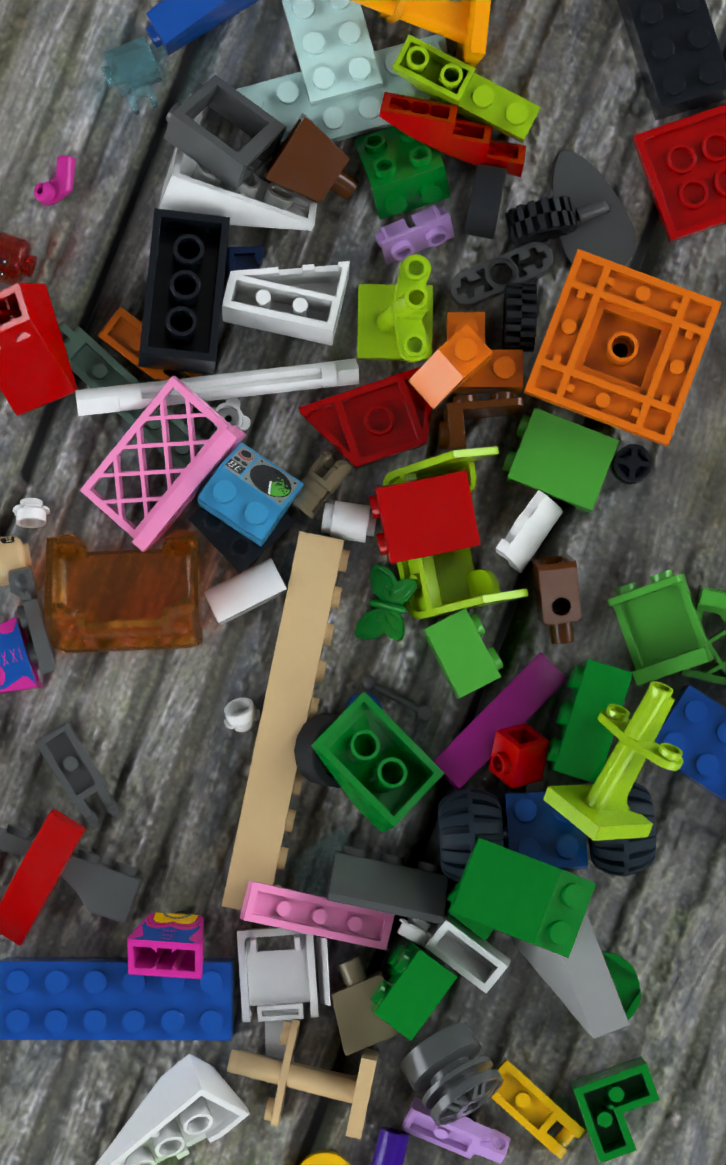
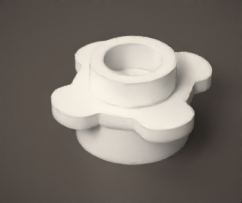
[207,398,251,431]

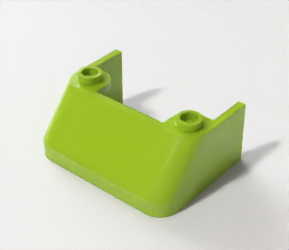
[382,446,528,619]

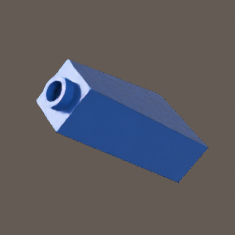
[145,0,260,55]

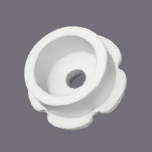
[13,498,50,528]
[224,698,260,732]
[397,918,432,947]

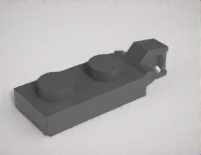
[9,565,57,674]

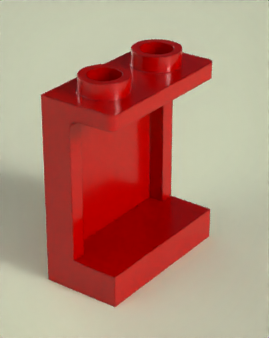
[369,468,481,564]

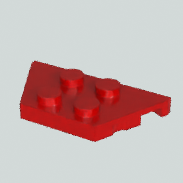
[299,366,432,469]

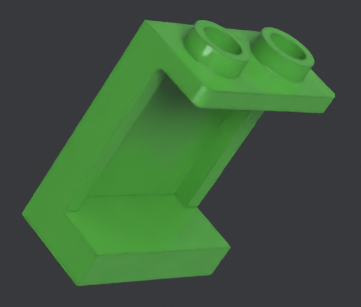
[502,407,620,514]
[607,569,714,686]

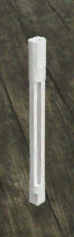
[75,358,359,416]

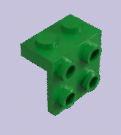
[355,126,450,220]

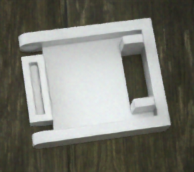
[237,927,319,1022]

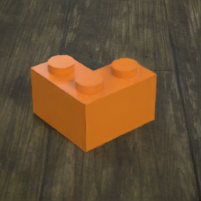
[446,312,523,394]

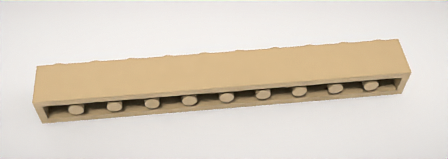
[222,531,350,910]

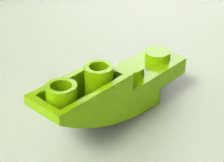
[392,34,541,143]

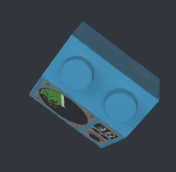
[198,442,304,547]

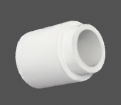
[321,500,377,543]

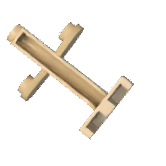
[227,1019,380,1139]

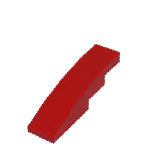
[379,92,526,177]
[0,809,87,946]

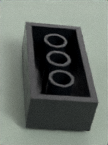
[617,0,726,121]
[138,208,230,375]

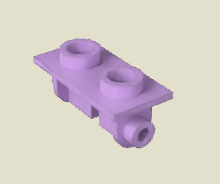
[374,205,455,265]

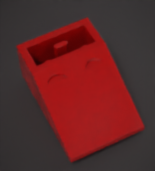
[0,283,78,416]

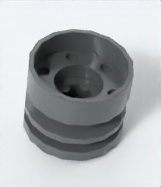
[400,1023,504,1126]

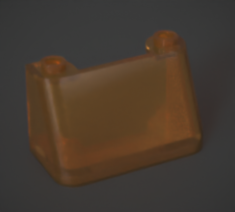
[44,530,203,653]

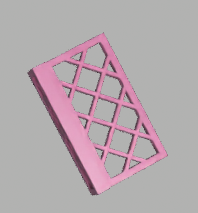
[80,376,247,552]

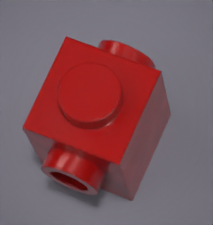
[489,723,549,789]

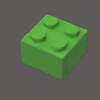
[423,608,503,699]

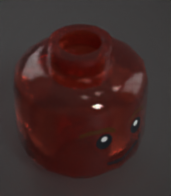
[0,232,37,286]

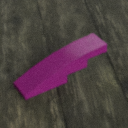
[433,652,567,790]

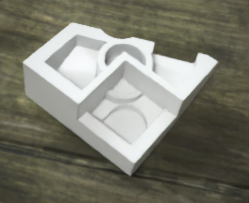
[496,490,563,573]

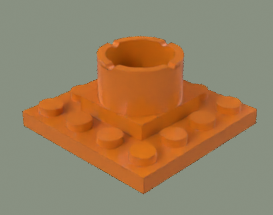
[523,249,722,447]

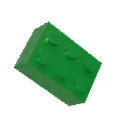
[546,659,633,783]

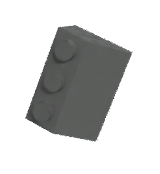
[325,845,448,924]

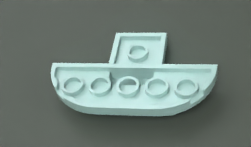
[236,0,447,145]

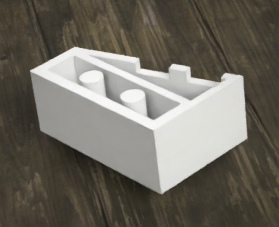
[222,261,350,346]

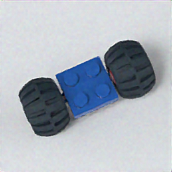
[437,782,656,882]

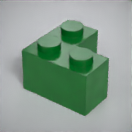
[369,940,457,1041]
[569,1056,660,1163]

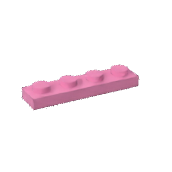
[240,880,395,950]

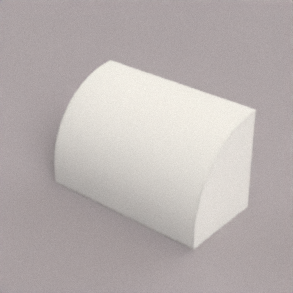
[204,558,287,625]
[425,913,511,993]

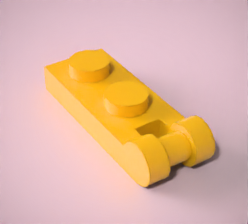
[491,1058,586,1159]

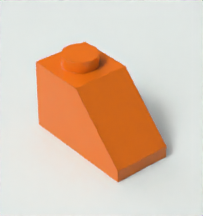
[408,324,493,410]

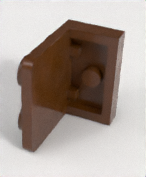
[438,392,524,453]

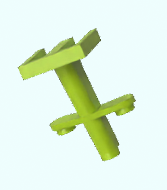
[357,254,433,363]
[543,681,684,841]

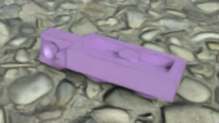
[401,1097,511,1164]

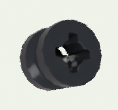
[611,444,652,485]

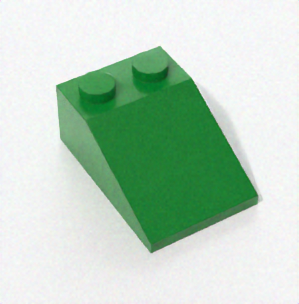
[311,691,444,833]
[449,837,596,958]

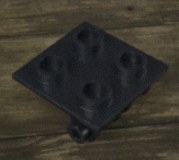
[188,507,295,574]

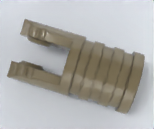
[291,449,352,520]

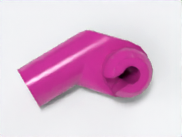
[34,156,76,206]

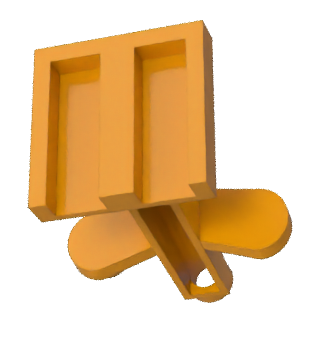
[350,0,491,68]

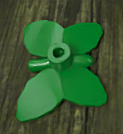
[354,564,418,641]

